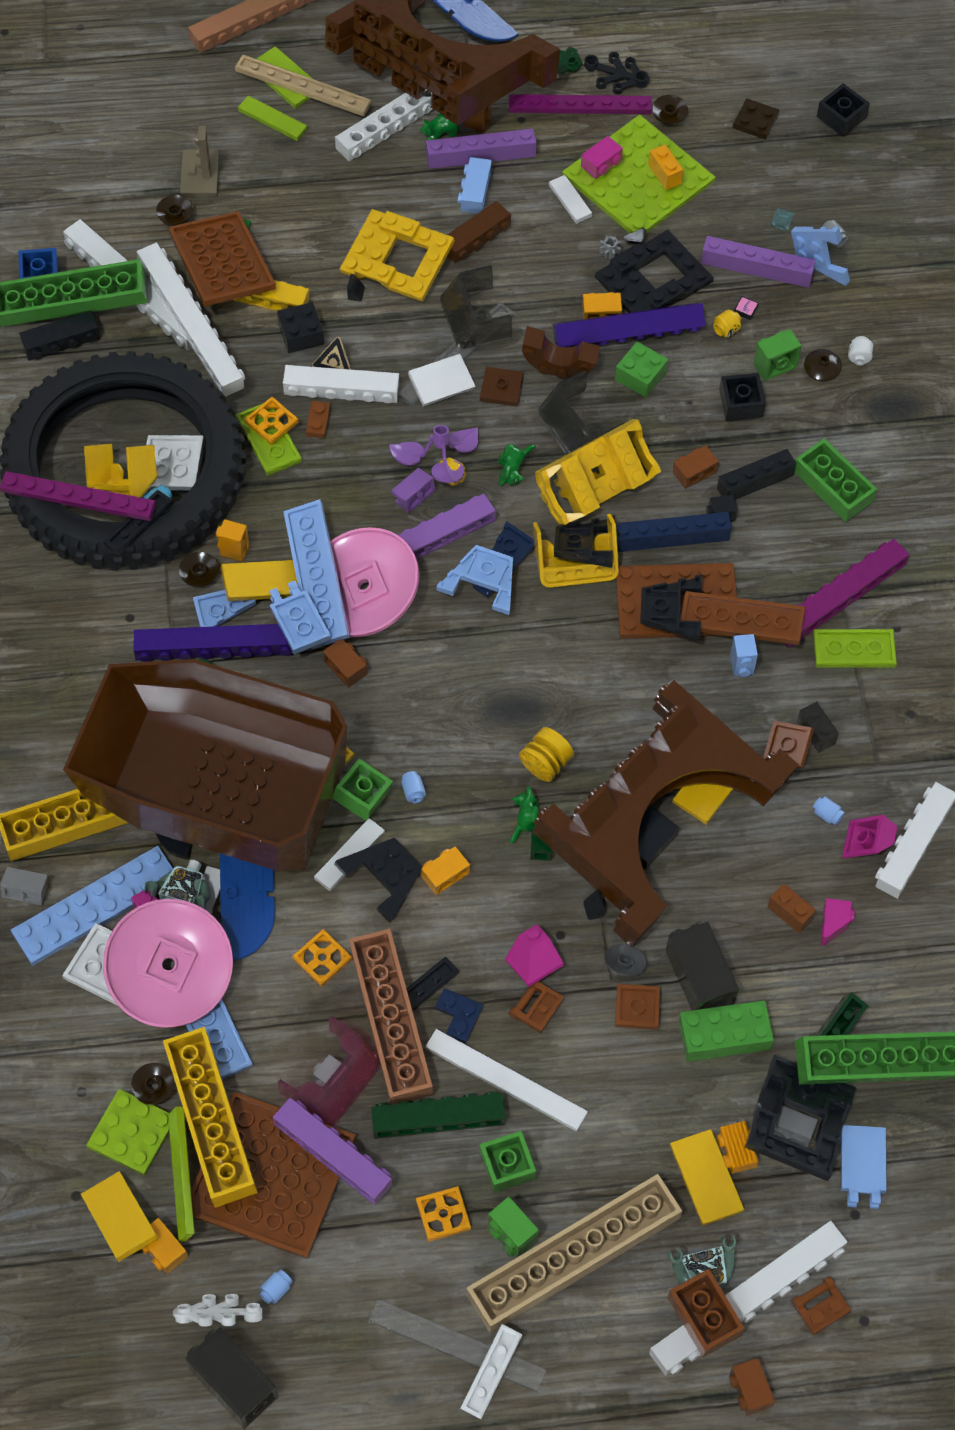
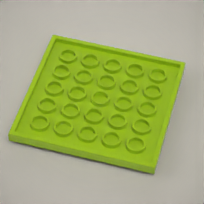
[562,114,716,234]

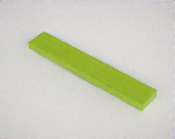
[168,1107,194,1242]

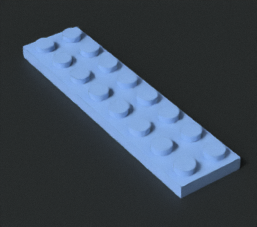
[283,499,350,650]
[11,846,173,966]

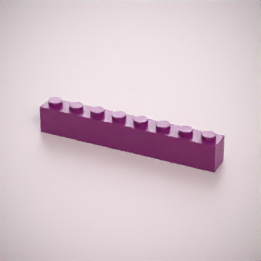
[784,539,910,648]

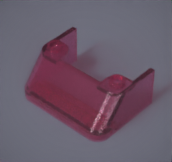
[278,1016,380,1126]

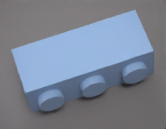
[458,157,492,214]

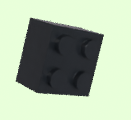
[817,83,870,136]
[277,302,324,354]
[719,373,766,421]

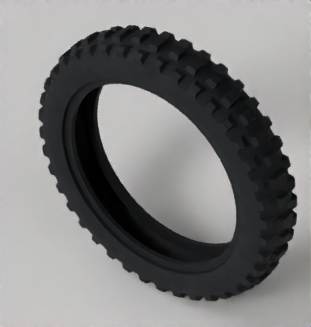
[0,351,246,570]

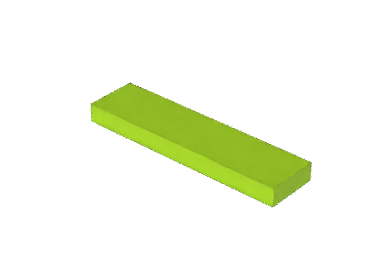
[238,96,308,141]

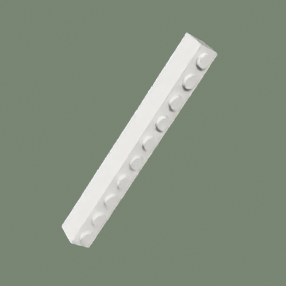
[63,219,192,351]
[136,242,245,397]
[649,1221,848,1376]

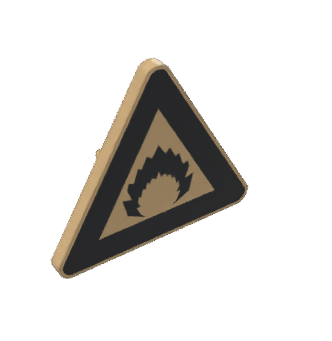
[312,337,351,370]

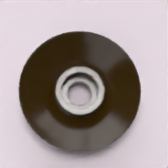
[652,95,688,124]
[156,195,193,225]
[804,349,842,381]
[179,552,219,587]
[131,1063,175,1105]

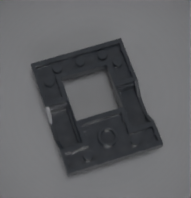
[595,230,714,313]
[744,1055,856,1181]

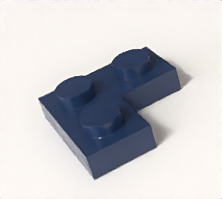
[435,988,483,1044]

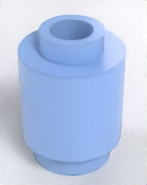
[401,771,426,803]
[813,796,845,826]
[259,1270,293,1304]

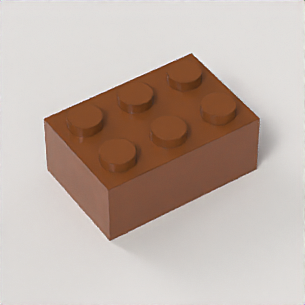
[668,1269,745,1357]

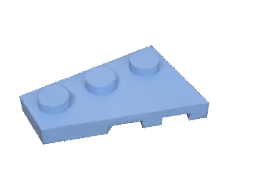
[193,590,256,627]

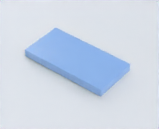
[186,999,253,1080]

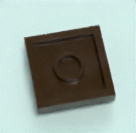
[733,98,779,140]

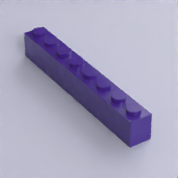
[552,303,705,348]
[134,624,294,662]

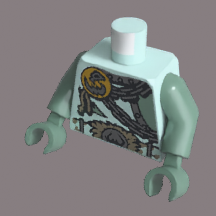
[144,860,211,909]
[667,1235,736,1289]

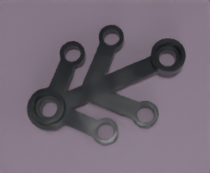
[584,52,650,95]

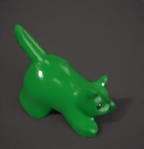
[420,113,460,140]
[498,443,536,486]
[509,786,539,843]

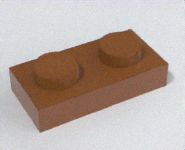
[306,401,331,438]

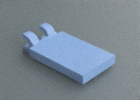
[269,581,331,654]
[841,1125,886,1209]

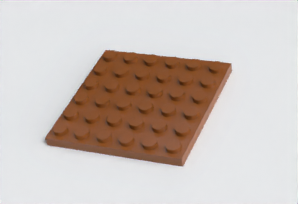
[191,1091,356,1259]

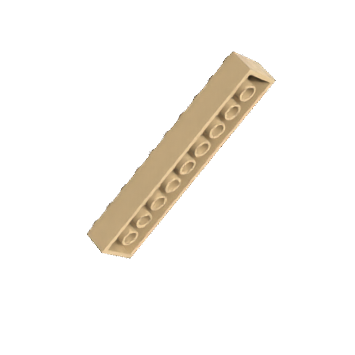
[466,1174,682,1333]

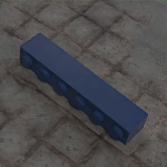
[616,512,732,552]

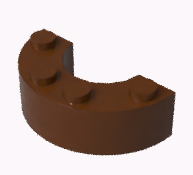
[522,326,600,379]

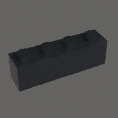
[19,311,100,361]
[717,449,797,500]

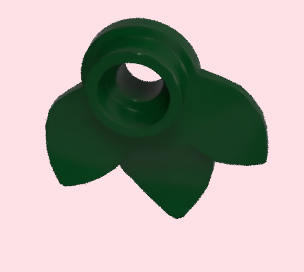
[558,47,582,74]

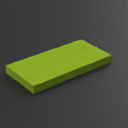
[257,46,313,109]
[235,404,302,476]
[813,629,897,668]

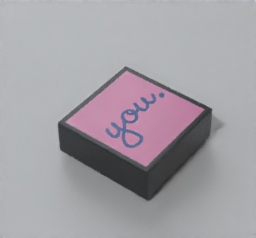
[734,296,759,320]

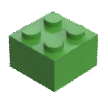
[753,329,802,381]
[615,342,669,398]
[333,759,393,821]
[479,1131,536,1193]
[488,1197,539,1258]

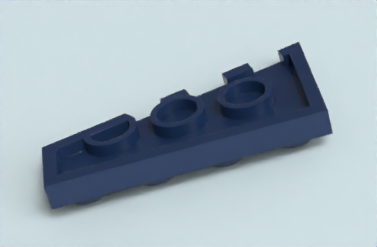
[473,521,535,598]

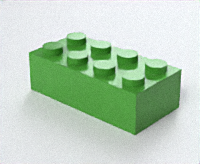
[795,438,877,522]
[678,1000,774,1062]

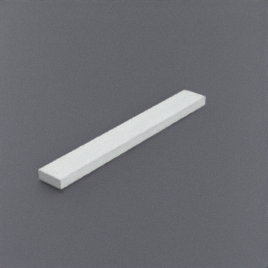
[425,1029,588,1132]

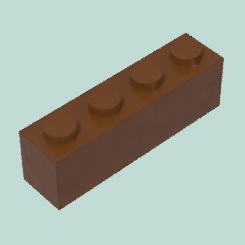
[447,201,511,264]

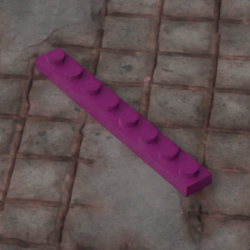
[509,94,652,114]
[0,471,156,521]

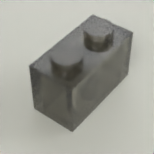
[797,702,839,753]

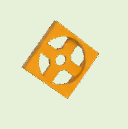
[244,397,299,445]
[292,929,352,987]
[416,1186,471,1242]

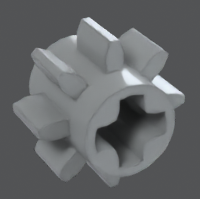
[599,236,622,259]

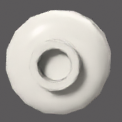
[848,336,874,365]

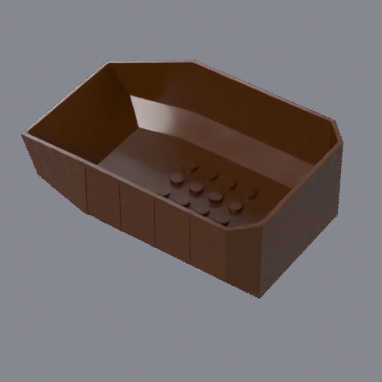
[63,659,347,872]

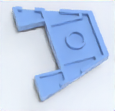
[791,227,850,286]
[436,545,513,615]

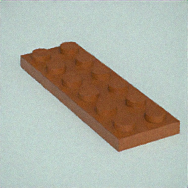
[680,591,805,645]

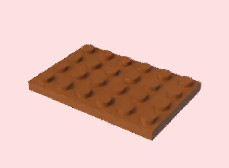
[168,211,276,307]
[616,563,737,639]

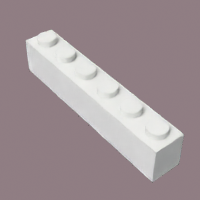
[283,365,399,403]
[875,782,955,899]

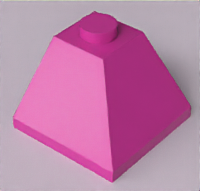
[842,815,898,859]
[505,924,564,987]

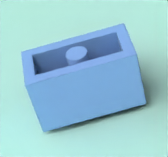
[730,634,758,677]

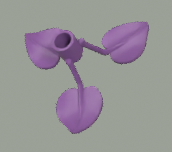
[389,425,478,483]

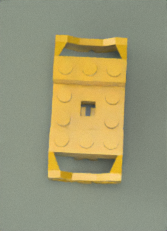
[535,419,661,525]

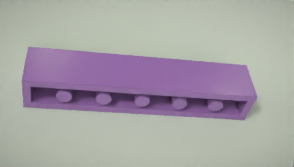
[426,129,536,169]
[701,236,816,288]
[398,494,496,559]
[273,1098,392,1205]

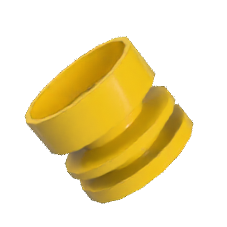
[519,727,574,782]

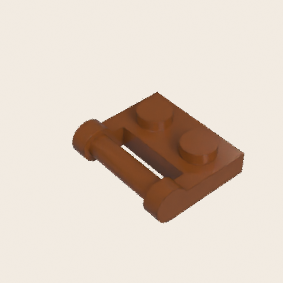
[508,981,564,1034]
[791,1276,852,1336]

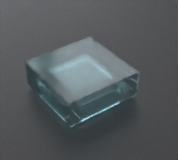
[771,208,794,231]

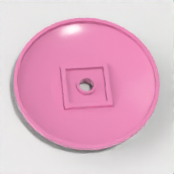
[330,527,419,637]
[103,899,233,1028]

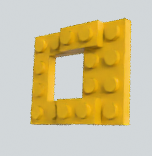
[340,209,455,302]

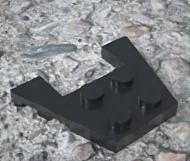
[554,515,615,568]
[640,575,702,640]
[334,838,422,923]

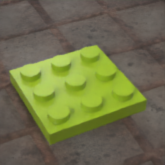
[86,1089,170,1176]

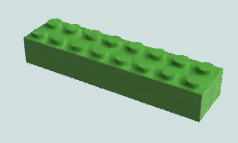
[0,259,148,327]
[795,1031,955,1085]

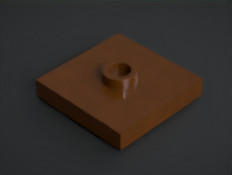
[480,367,523,406]

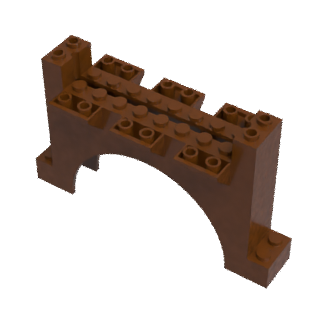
[325,0,560,125]
[533,680,799,947]

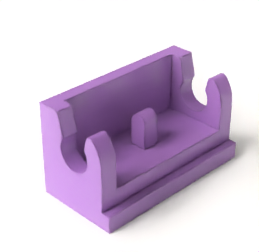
[391,468,436,513]

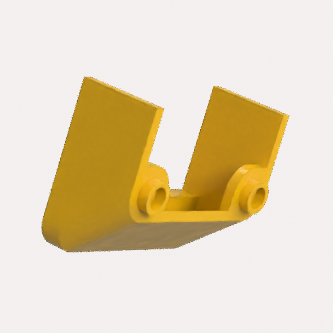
[84,444,158,498]
[533,514,619,588]

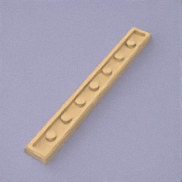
[235,55,372,116]

